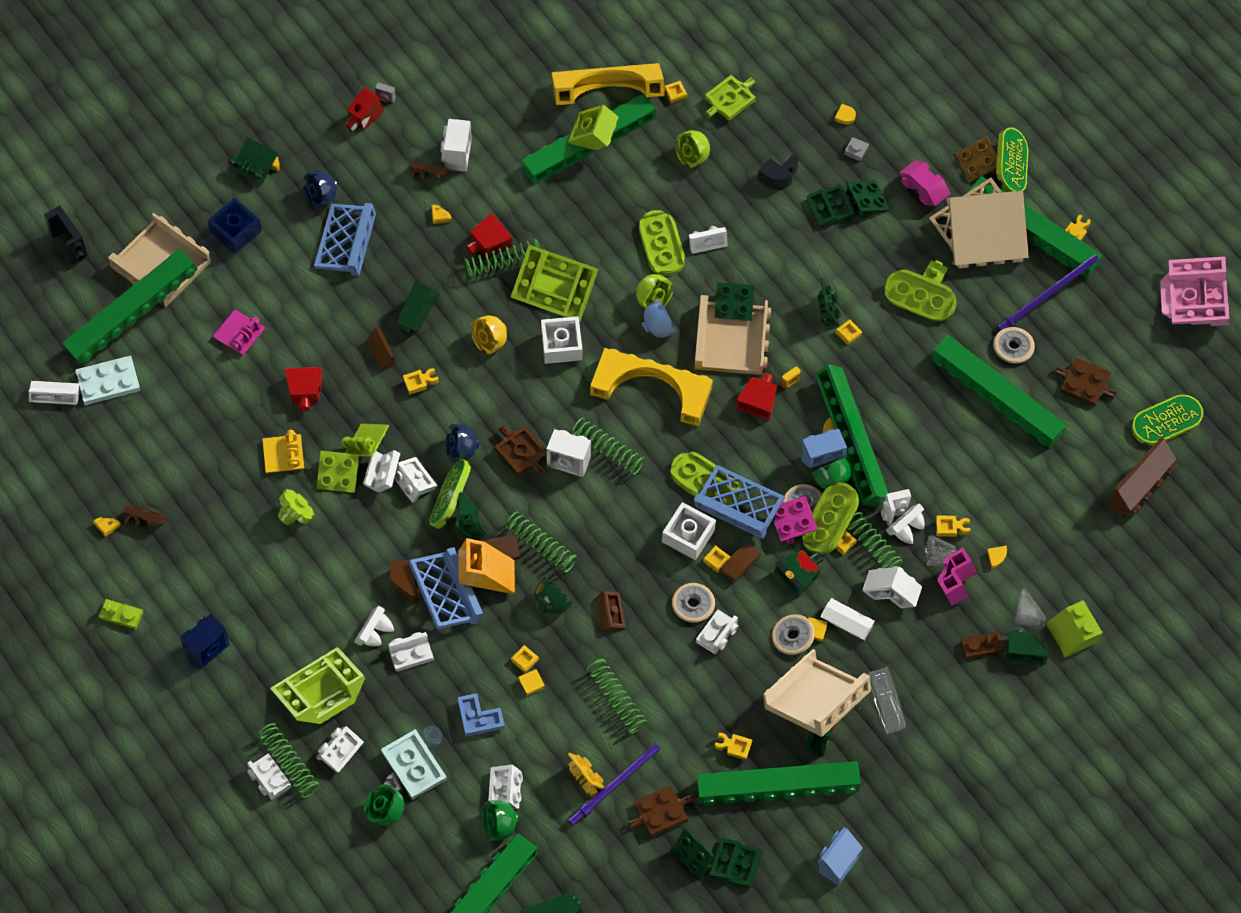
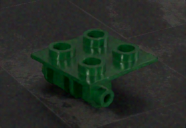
[230,137,278,185]
[846,180,890,218]
[817,278,841,326]
[714,282,754,321]
[455,492,487,540]
[672,827,714,880]

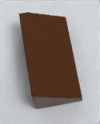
[367,327,395,370]
[483,535,520,559]
[596,591,626,632]

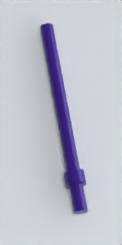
[567,743,661,826]

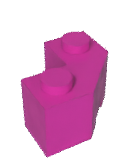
[899,161,951,206]
[937,548,977,606]

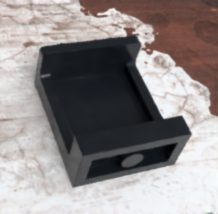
[44,205,88,265]

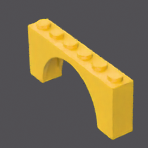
[552,63,665,105]
[590,348,713,427]

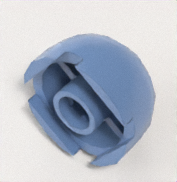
[642,299,676,338]

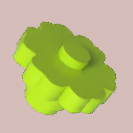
[278,489,314,525]

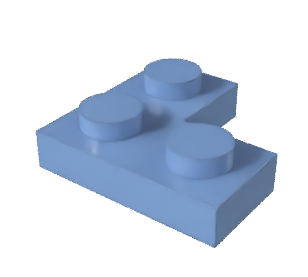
[458,693,505,736]

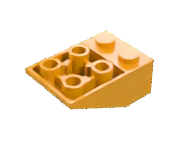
[458,538,515,594]

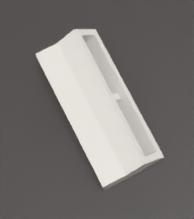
[29,381,80,405]
[820,598,874,641]

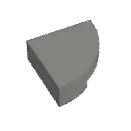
[384,772,403,793]

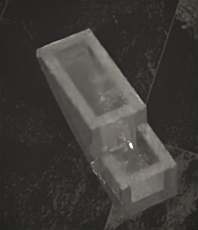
[868,667,906,734]

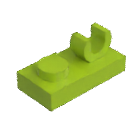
[923,260,948,283]
[99,599,143,630]

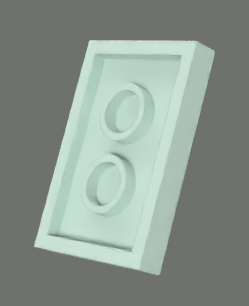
[76,356,140,405]
[381,729,447,800]

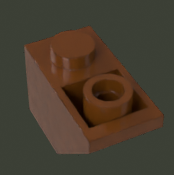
[390,560,420,604]

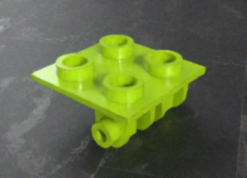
[341,424,389,457]
[317,451,360,493]

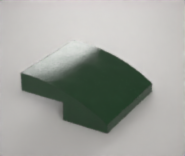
[806,183,856,227]
[709,838,763,889]

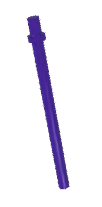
[997,254,1099,331]

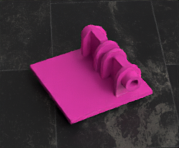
[213,309,265,355]
[770,496,818,544]

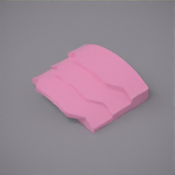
[1160,257,1230,326]

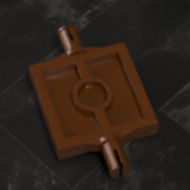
[1055,357,1117,406]
[495,425,547,477]
[628,785,694,838]

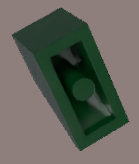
[1006,630,1048,664]

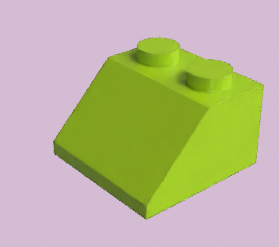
[568,105,618,150]
[1046,600,1103,657]

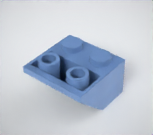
[801,429,847,468]
[818,827,863,886]

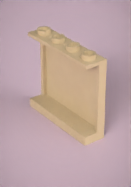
[946,191,1029,268]
[108,213,211,308]
[694,295,771,375]
[763,649,871,737]

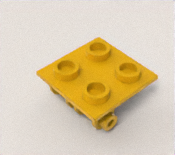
[263,430,304,473]
[568,753,605,797]

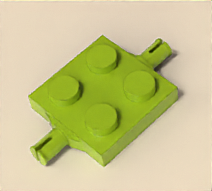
[705,75,756,121]

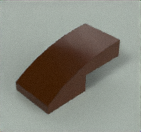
[720,542,761,582]

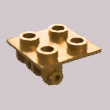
[955,136,997,183]

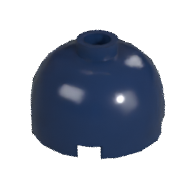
[303,171,337,209]
[446,424,479,462]

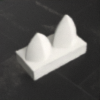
[689,225,728,254]
[886,503,925,544]
[354,606,394,647]

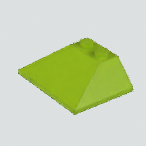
[511,245,599,322]
[270,647,365,724]

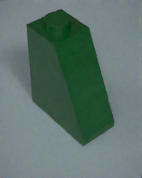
[397,281,440,333]
[518,893,582,913]

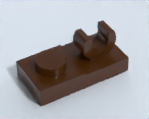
[409,161,449,180]
[123,505,167,526]
[961,631,1005,660]

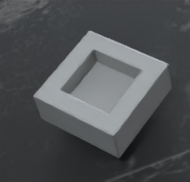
[375,83,396,103]
[844,137,869,162]

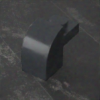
[758,154,798,189]

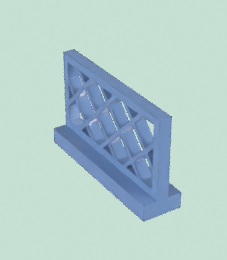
[314,203,376,276]
[694,465,785,539]
[409,547,483,629]

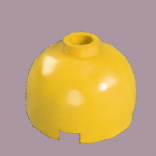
[471,315,507,354]

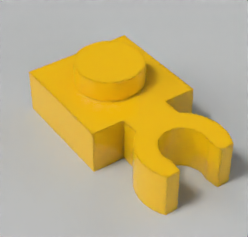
[1065,215,1091,241]
[403,368,439,395]
[936,516,970,537]
[715,733,752,760]

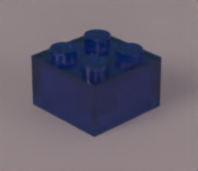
[207,198,262,254]
[180,613,230,670]

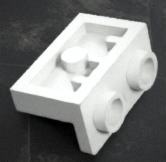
[363,450,400,492]
[394,457,437,503]
[881,489,911,526]
[696,610,739,655]
[388,632,434,672]
[316,726,364,773]
[247,753,291,800]
[488,765,523,809]

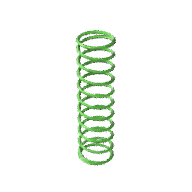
[465,238,539,278]
[572,418,645,475]
[848,508,903,568]
[505,512,577,573]
[587,659,647,734]
[258,723,319,798]

